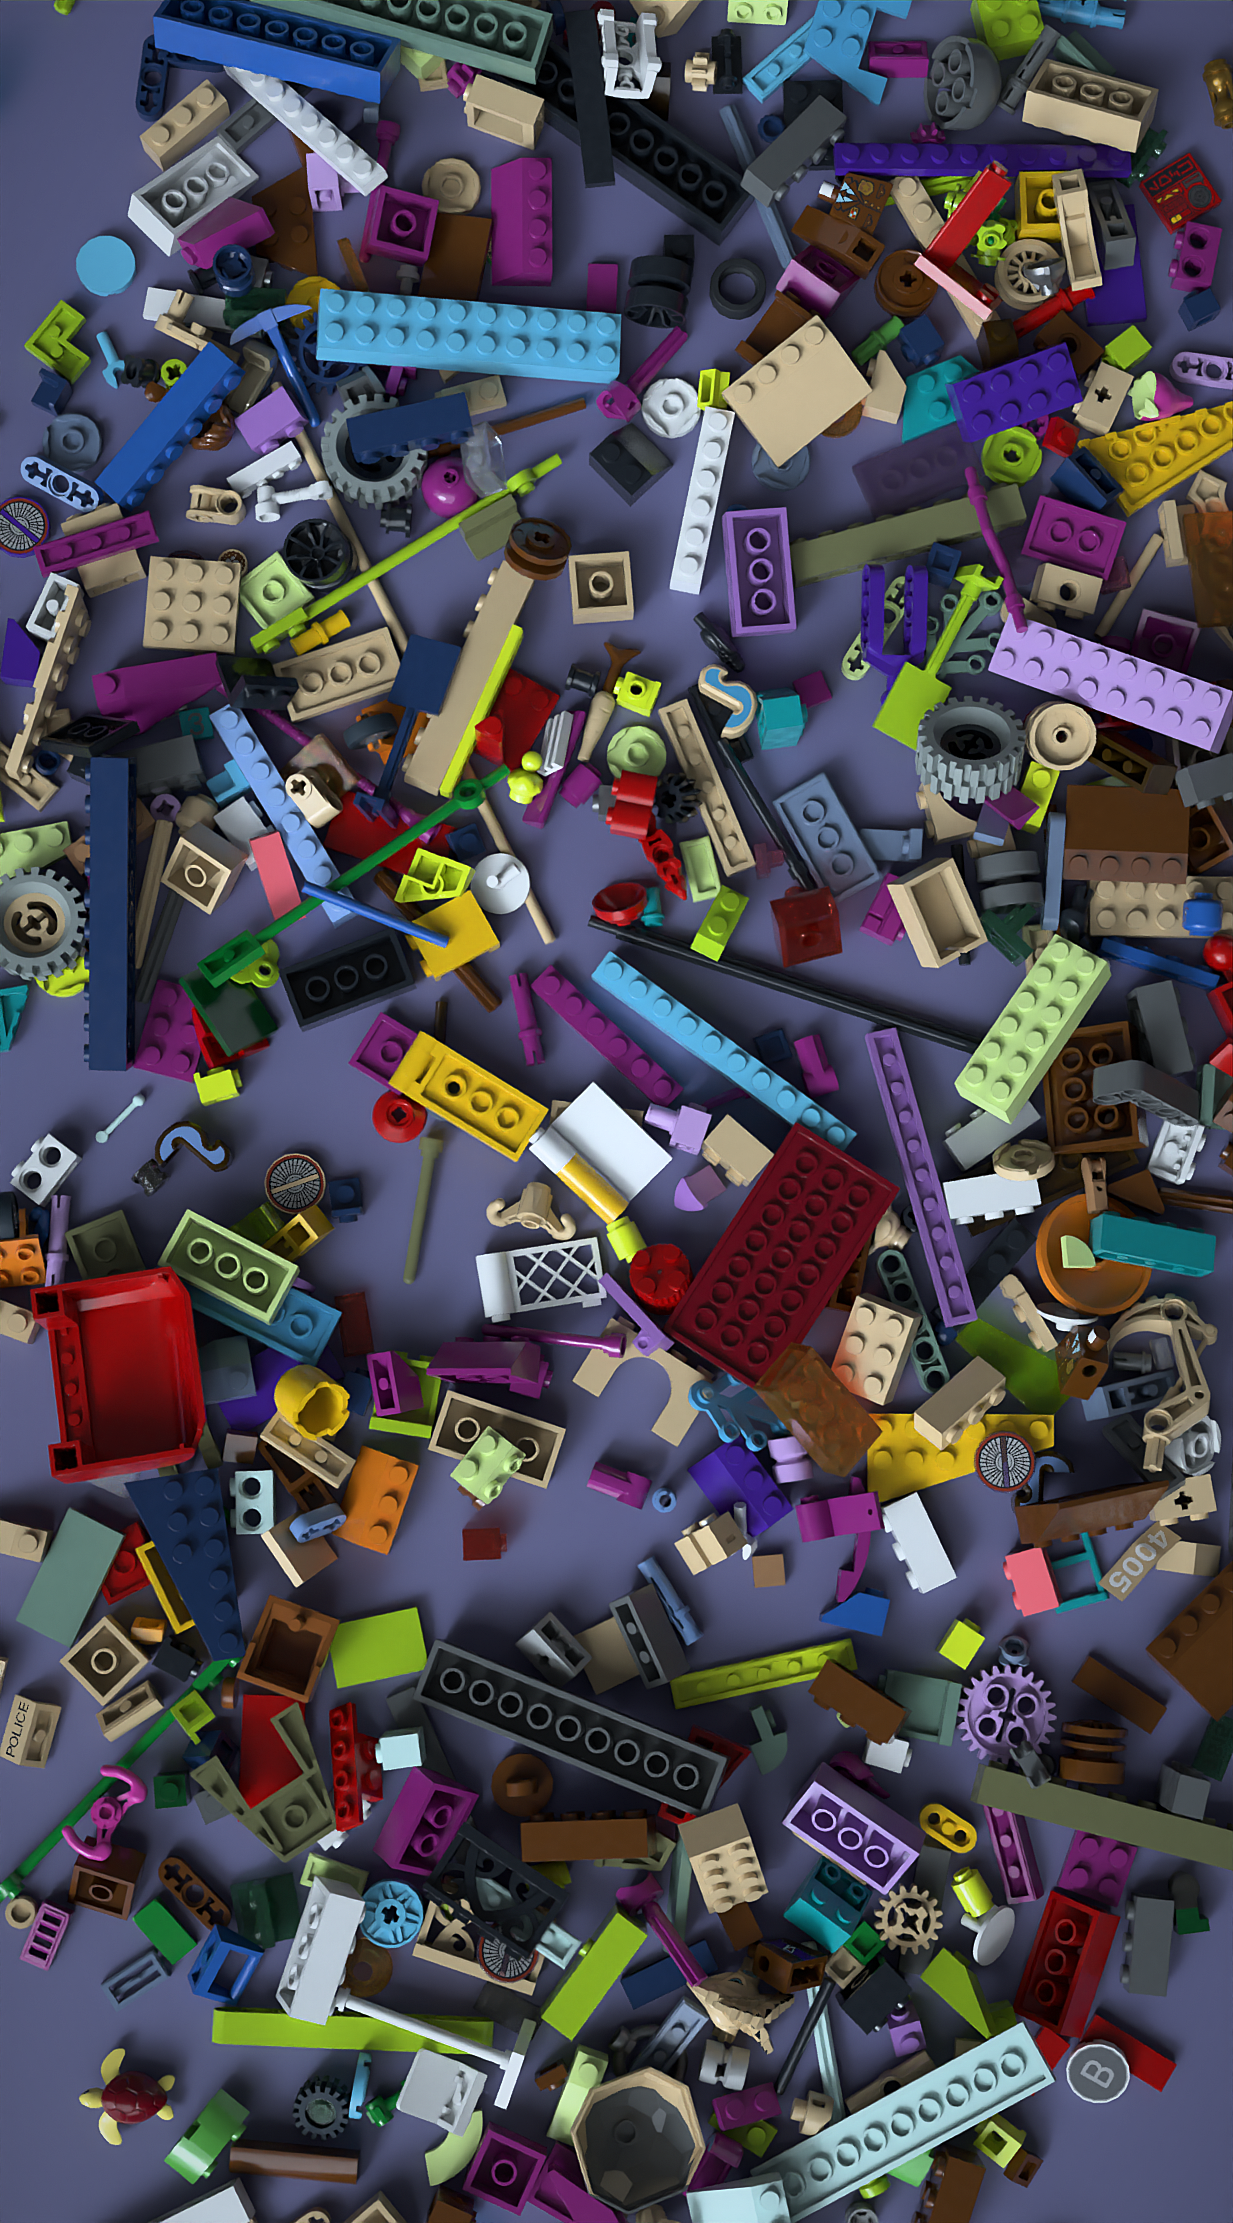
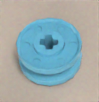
[358,1877,425,1948]

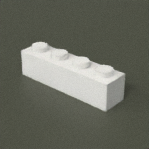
[226,441,302,499]

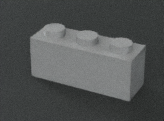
[942,1100,1041,1173]

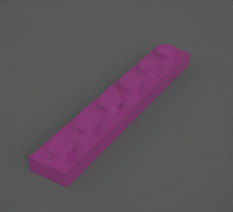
[530,964,684,1108]

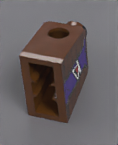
[747,1938,828,1994]

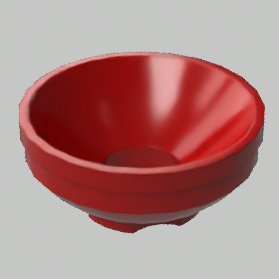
[592,882,648,926]

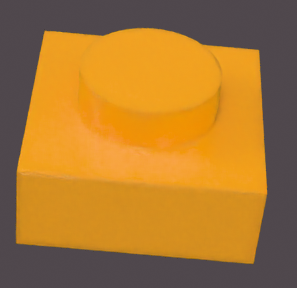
[130,1617,167,1645]

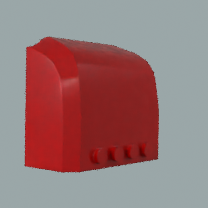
[30,1266,207,1484]

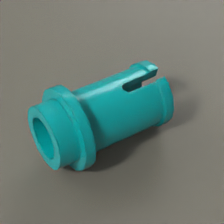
[641,887,665,928]

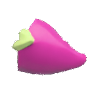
[1127,371,1194,421]

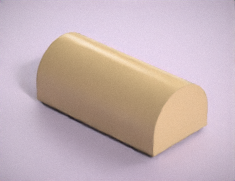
[96,1680,165,1742]

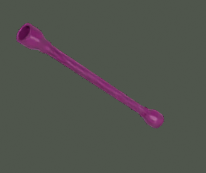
[215,684,442,845]

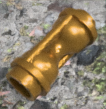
[1202,59,1233,129]

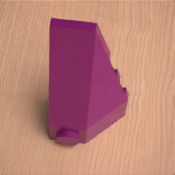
[92,652,222,737]

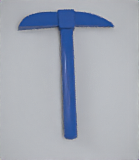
[230,304,322,427]

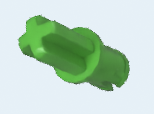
[851,315,905,366]

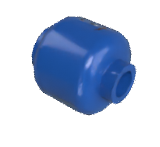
[1182,893,1223,937]

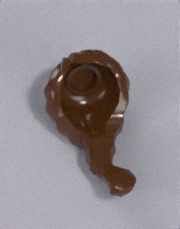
[144,381,236,451]

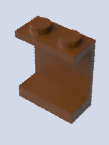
[735,290,825,366]

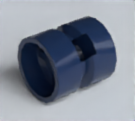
[213,244,256,297]

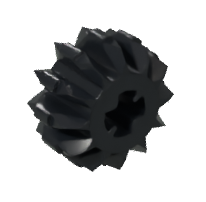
[653,772,702,824]

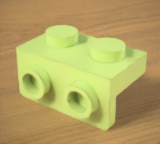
[727,0,788,25]
[450,1426,526,1504]

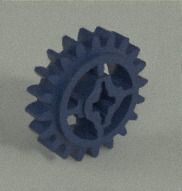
[289,312,370,396]

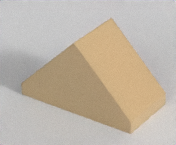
[1155,1541,1221,1577]

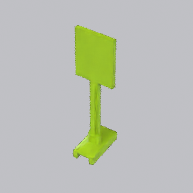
[872,564,1004,751]

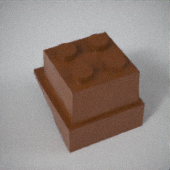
[236,1594,341,1703]

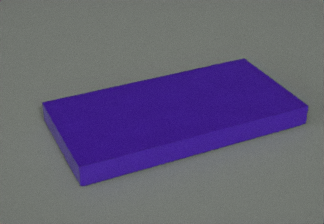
[1084,204,1147,327]
[218,1343,345,1431]

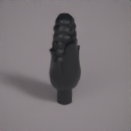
[693,612,745,673]

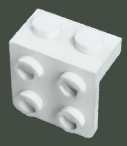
[396,2048,488,2137]

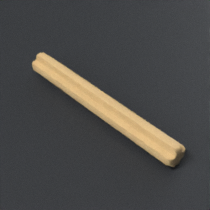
[136,819,173,969]

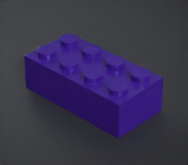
[945,342,1083,443]

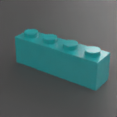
[1088,1211,1216,1278]

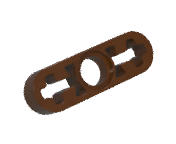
[158,1855,232,1931]

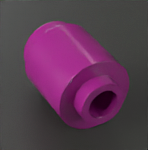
[559,763,602,809]

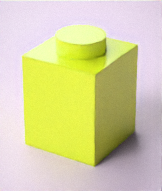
[935,1618,985,1669]

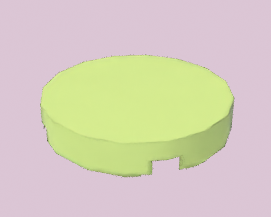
[607,726,667,778]

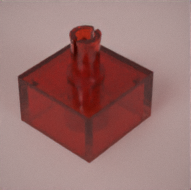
[769,886,843,968]

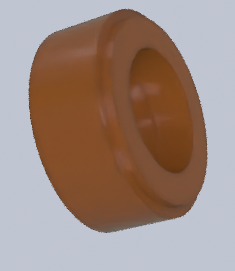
[221,1677,240,1709]

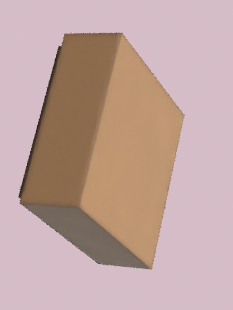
[751,1554,786,1588]

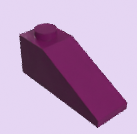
[548,2162,629,2223]

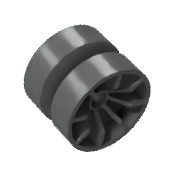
[974,850,1045,915]

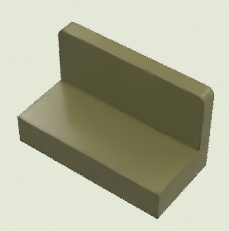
[459,494,522,561]

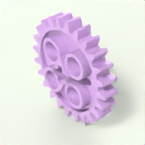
[955,1665,1057,1766]

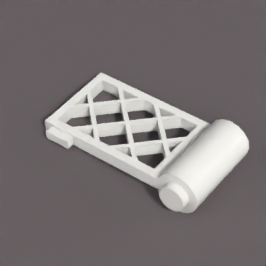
[476,1237,607,1323]

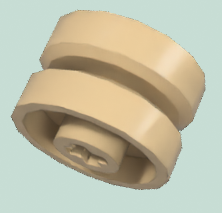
[1022,700,1096,771]

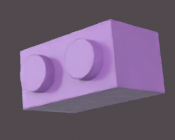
[234,386,310,456]

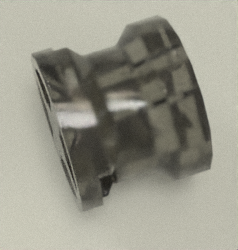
[131,1159,171,1197]

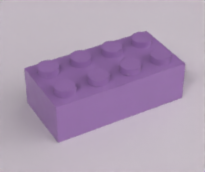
[721,507,797,638]
[781,1761,926,1895]

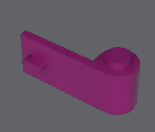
[795,1491,885,1542]

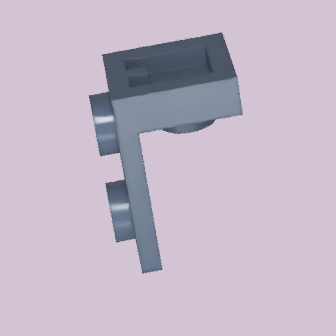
[859,828,923,862]

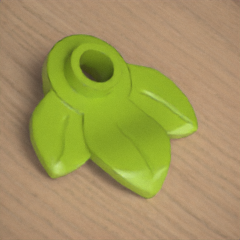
[231,939,280,988]

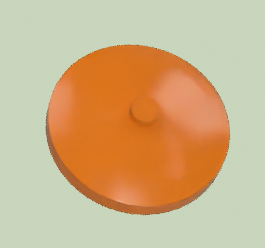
[1036,1194,1152,1316]

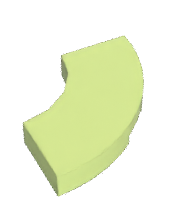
[425,2108,483,2186]

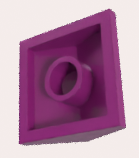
[1128,608,1202,675]

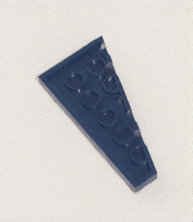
[123,1468,245,1661]

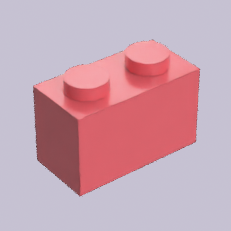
[1003,1546,1063,1616]

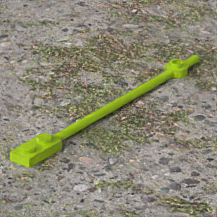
[250,453,562,655]

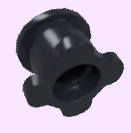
[121,354,161,388]
[380,503,413,538]

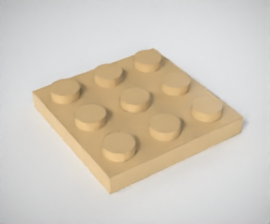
[143,556,242,655]

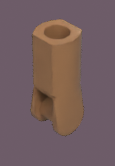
[1081,1157,1109,1214]

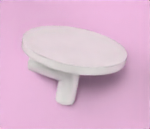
[471,853,531,914]
[961,1904,1015,1966]

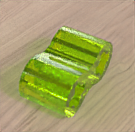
[227,1201,285,1246]

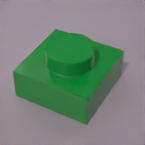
[844,1919,887,1966]

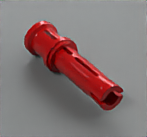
[1013,285,1096,341]

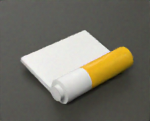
[529,1081,673,1225]

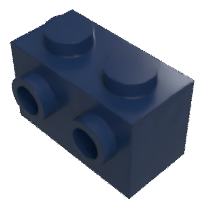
[1050,446,1124,514]

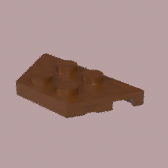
[252,166,318,277]

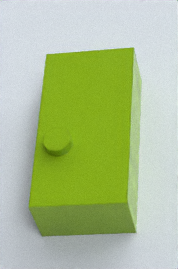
[541,1903,648,2041]

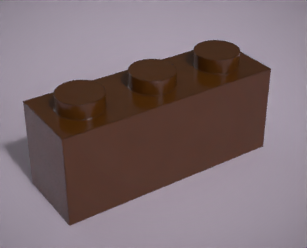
[808,1659,912,1746]

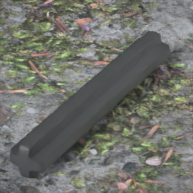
[135,888,185,1004]

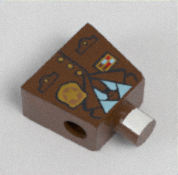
[817,173,894,236]
[1055,1325,1110,1401]

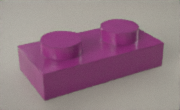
[711,2082,782,2133]

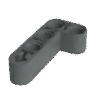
[1093,1060,1199,1127]

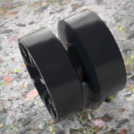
[624,255,693,329]
[283,519,358,593]

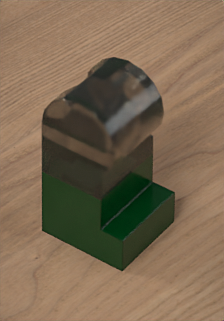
[1168,1871,1210,1935]

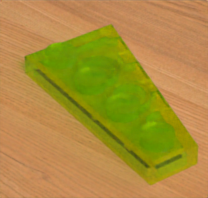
[955,1318,1071,1415]

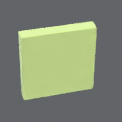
[239,551,315,630]

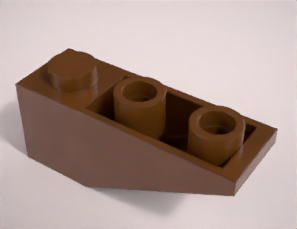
[791,205,885,280]

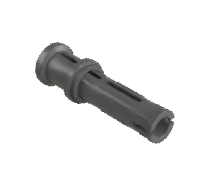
[997,24,1061,116]

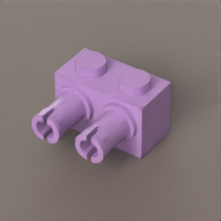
[306,151,360,212]
[644,1103,712,1155]

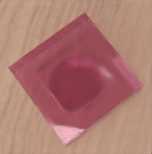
[1100,556,1131,595]

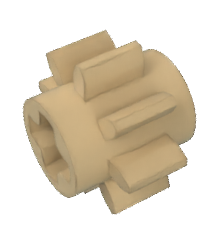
[685,52,717,92]

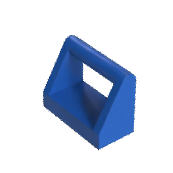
[187,1924,265,2006]

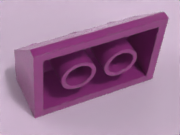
[426,1336,540,1383]
[372,1766,479,1876]

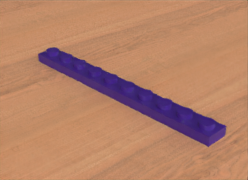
[833,143,1132,178]

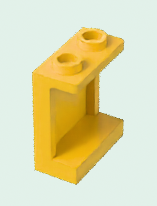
[404,890,500,982]

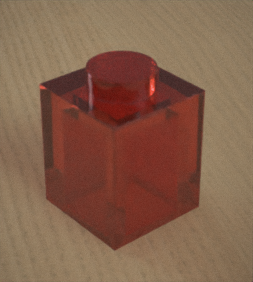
[462,1527,507,1561]

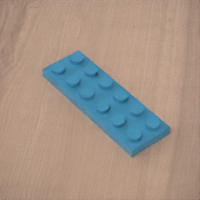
[157,1266,342,1367]

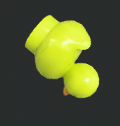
[507,751,543,804]

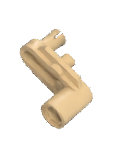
[154,289,240,363]

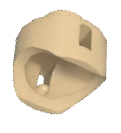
[790,2090,834,2136]

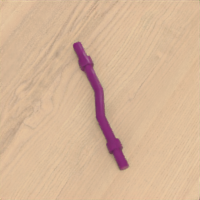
[964,466,1028,633]

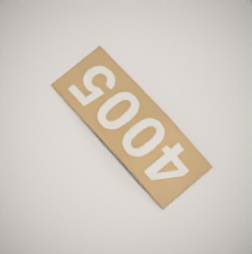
[1098,1521,1182,1602]

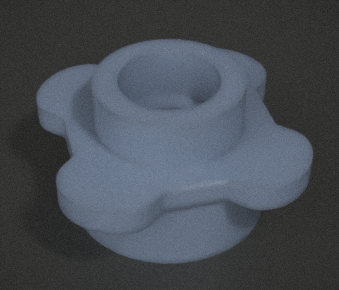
[998,1636,1030,1667]

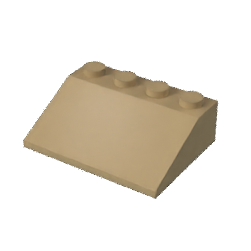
[722,315,873,468]

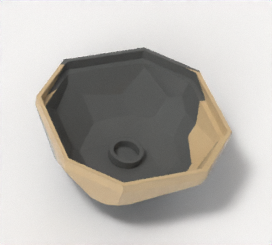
[570,2066,706,2215]

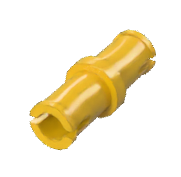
[289,610,351,656]

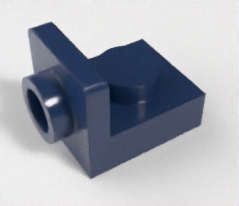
[328,1178,364,1223]

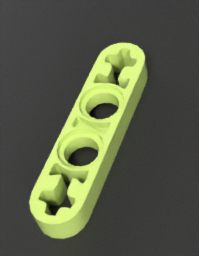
[841,576,905,680]

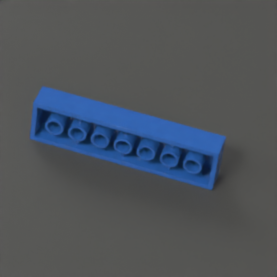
[153,0,401,104]

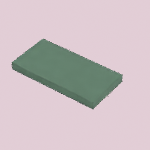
[16,1507,127,1648]

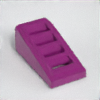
[19,1899,75,1971]

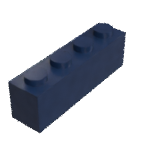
[346,392,475,464]

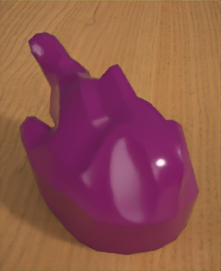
[829,1751,890,1799]

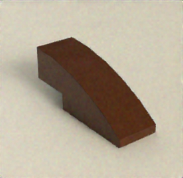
[257,1440,341,1513]

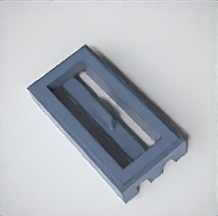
[100,1948,171,2012]

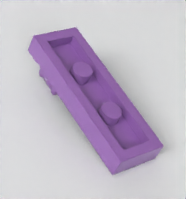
[598,1273,675,1356]

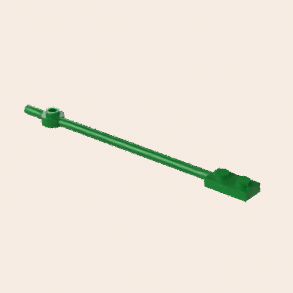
[197,763,510,988]
[0,1642,247,1903]

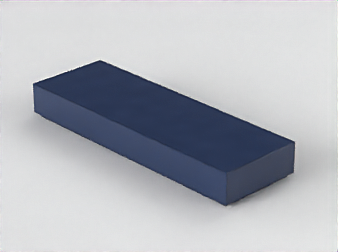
[620,1938,719,2010]

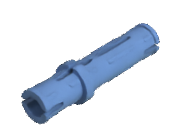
[637,1556,704,1646]

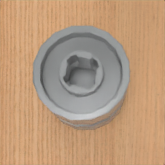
[697,2039,750,2091]

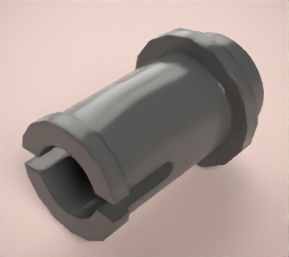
[1112,1351,1151,1375]

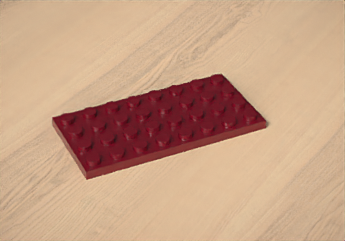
[662,1122,901,1398]

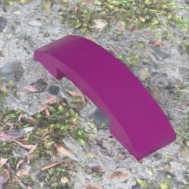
[835,1476,871,1602]

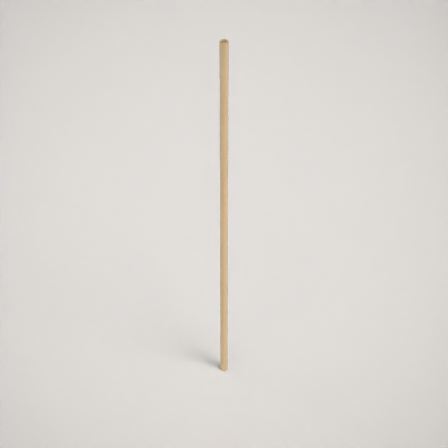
[270,381,556,945]

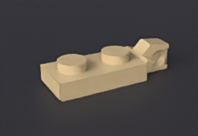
[430,375,507,416]

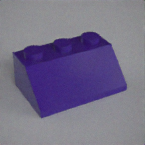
[687,1435,794,1538]

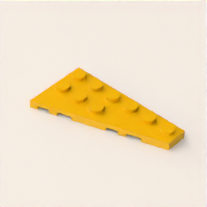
[1077,401,1233,517]
[867,1414,1054,1502]

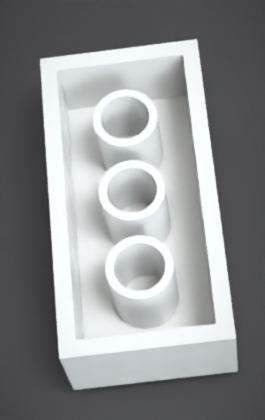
[275,1875,366,2025]

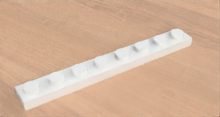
[223,66,388,196]

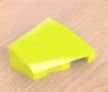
[394,848,476,903]

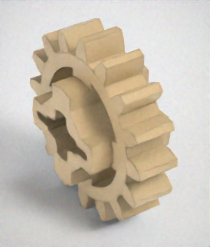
[874,1883,943,1955]

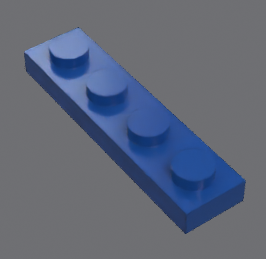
[1095,936,1220,992]

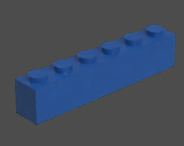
[94,341,246,512]

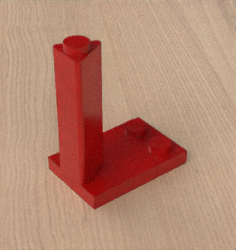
[914,160,1013,320]
[473,668,560,773]

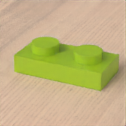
[707,2093,778,2158]

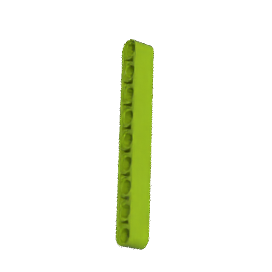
[212,2006,494,2054]

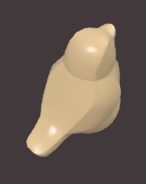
[868,1203,913,1256]

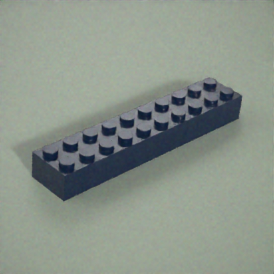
[84,756,137,1071]

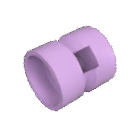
[768,1434,814,1484]

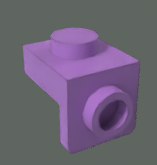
[886,2000,927,2057]

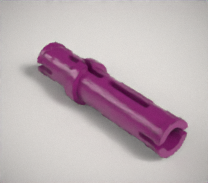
[508,973,546,1066]

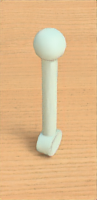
[96,1094,145,1143]

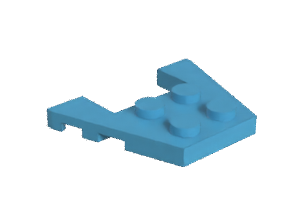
[803,0,912,107]

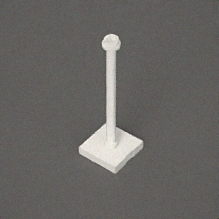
[335,1987,536,2109]

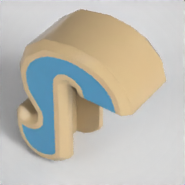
[698,664,758,740]

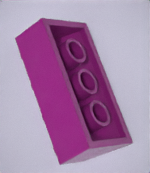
[491,157,552,287]

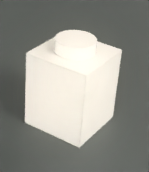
[862,1737,912,1773]

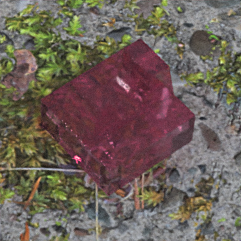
[752,843,784,880]

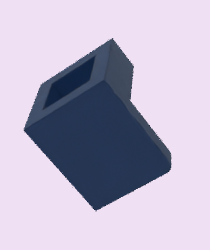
[31,368,73,417]
[925,542,962,589]
[182,1730,239,1773]

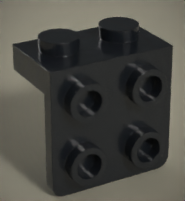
[215,656,299,710]

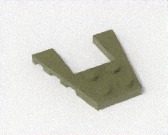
[189,1702,336,1863]

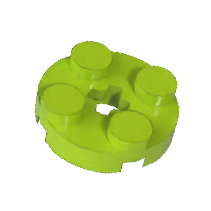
[981,426,1042,488]

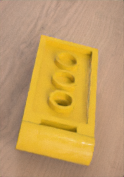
[388,1031,549,1162]

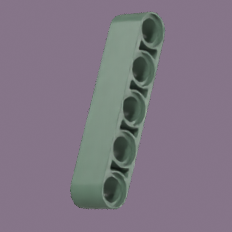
[875,1250,950,1394]

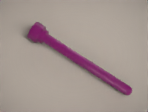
[359,120,401,263]
[481,1324,627,1358]

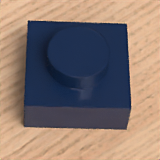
[445,823,486,862]

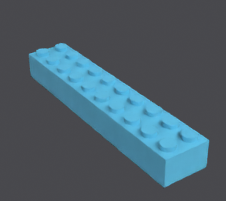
[316,288,621,384]

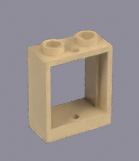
[463,74,544,151]

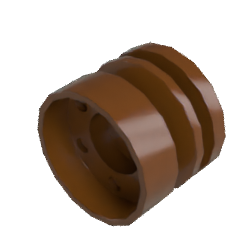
[1058,1719,1128,1784]

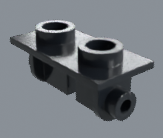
[711,28,743,94]

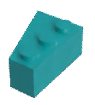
[755,687,808,750]

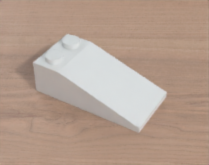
[128,136,259,257]

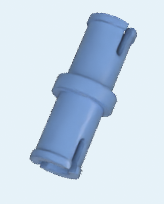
[652,1488,677,1513]

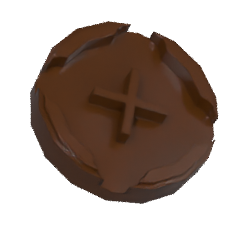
[491,1752,553,1817]

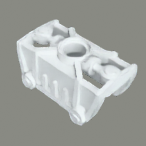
[597,9,662,99]

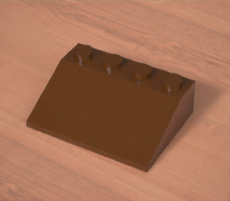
[1062,784,1190,884]
[1043,1021,1149,1154]
[1014,1480,1169,1549]
[1145,1561,1233,1722]

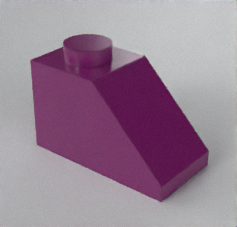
[366,1350,424,1416]

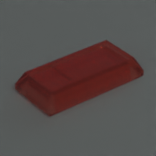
[334,1291,375,1358]

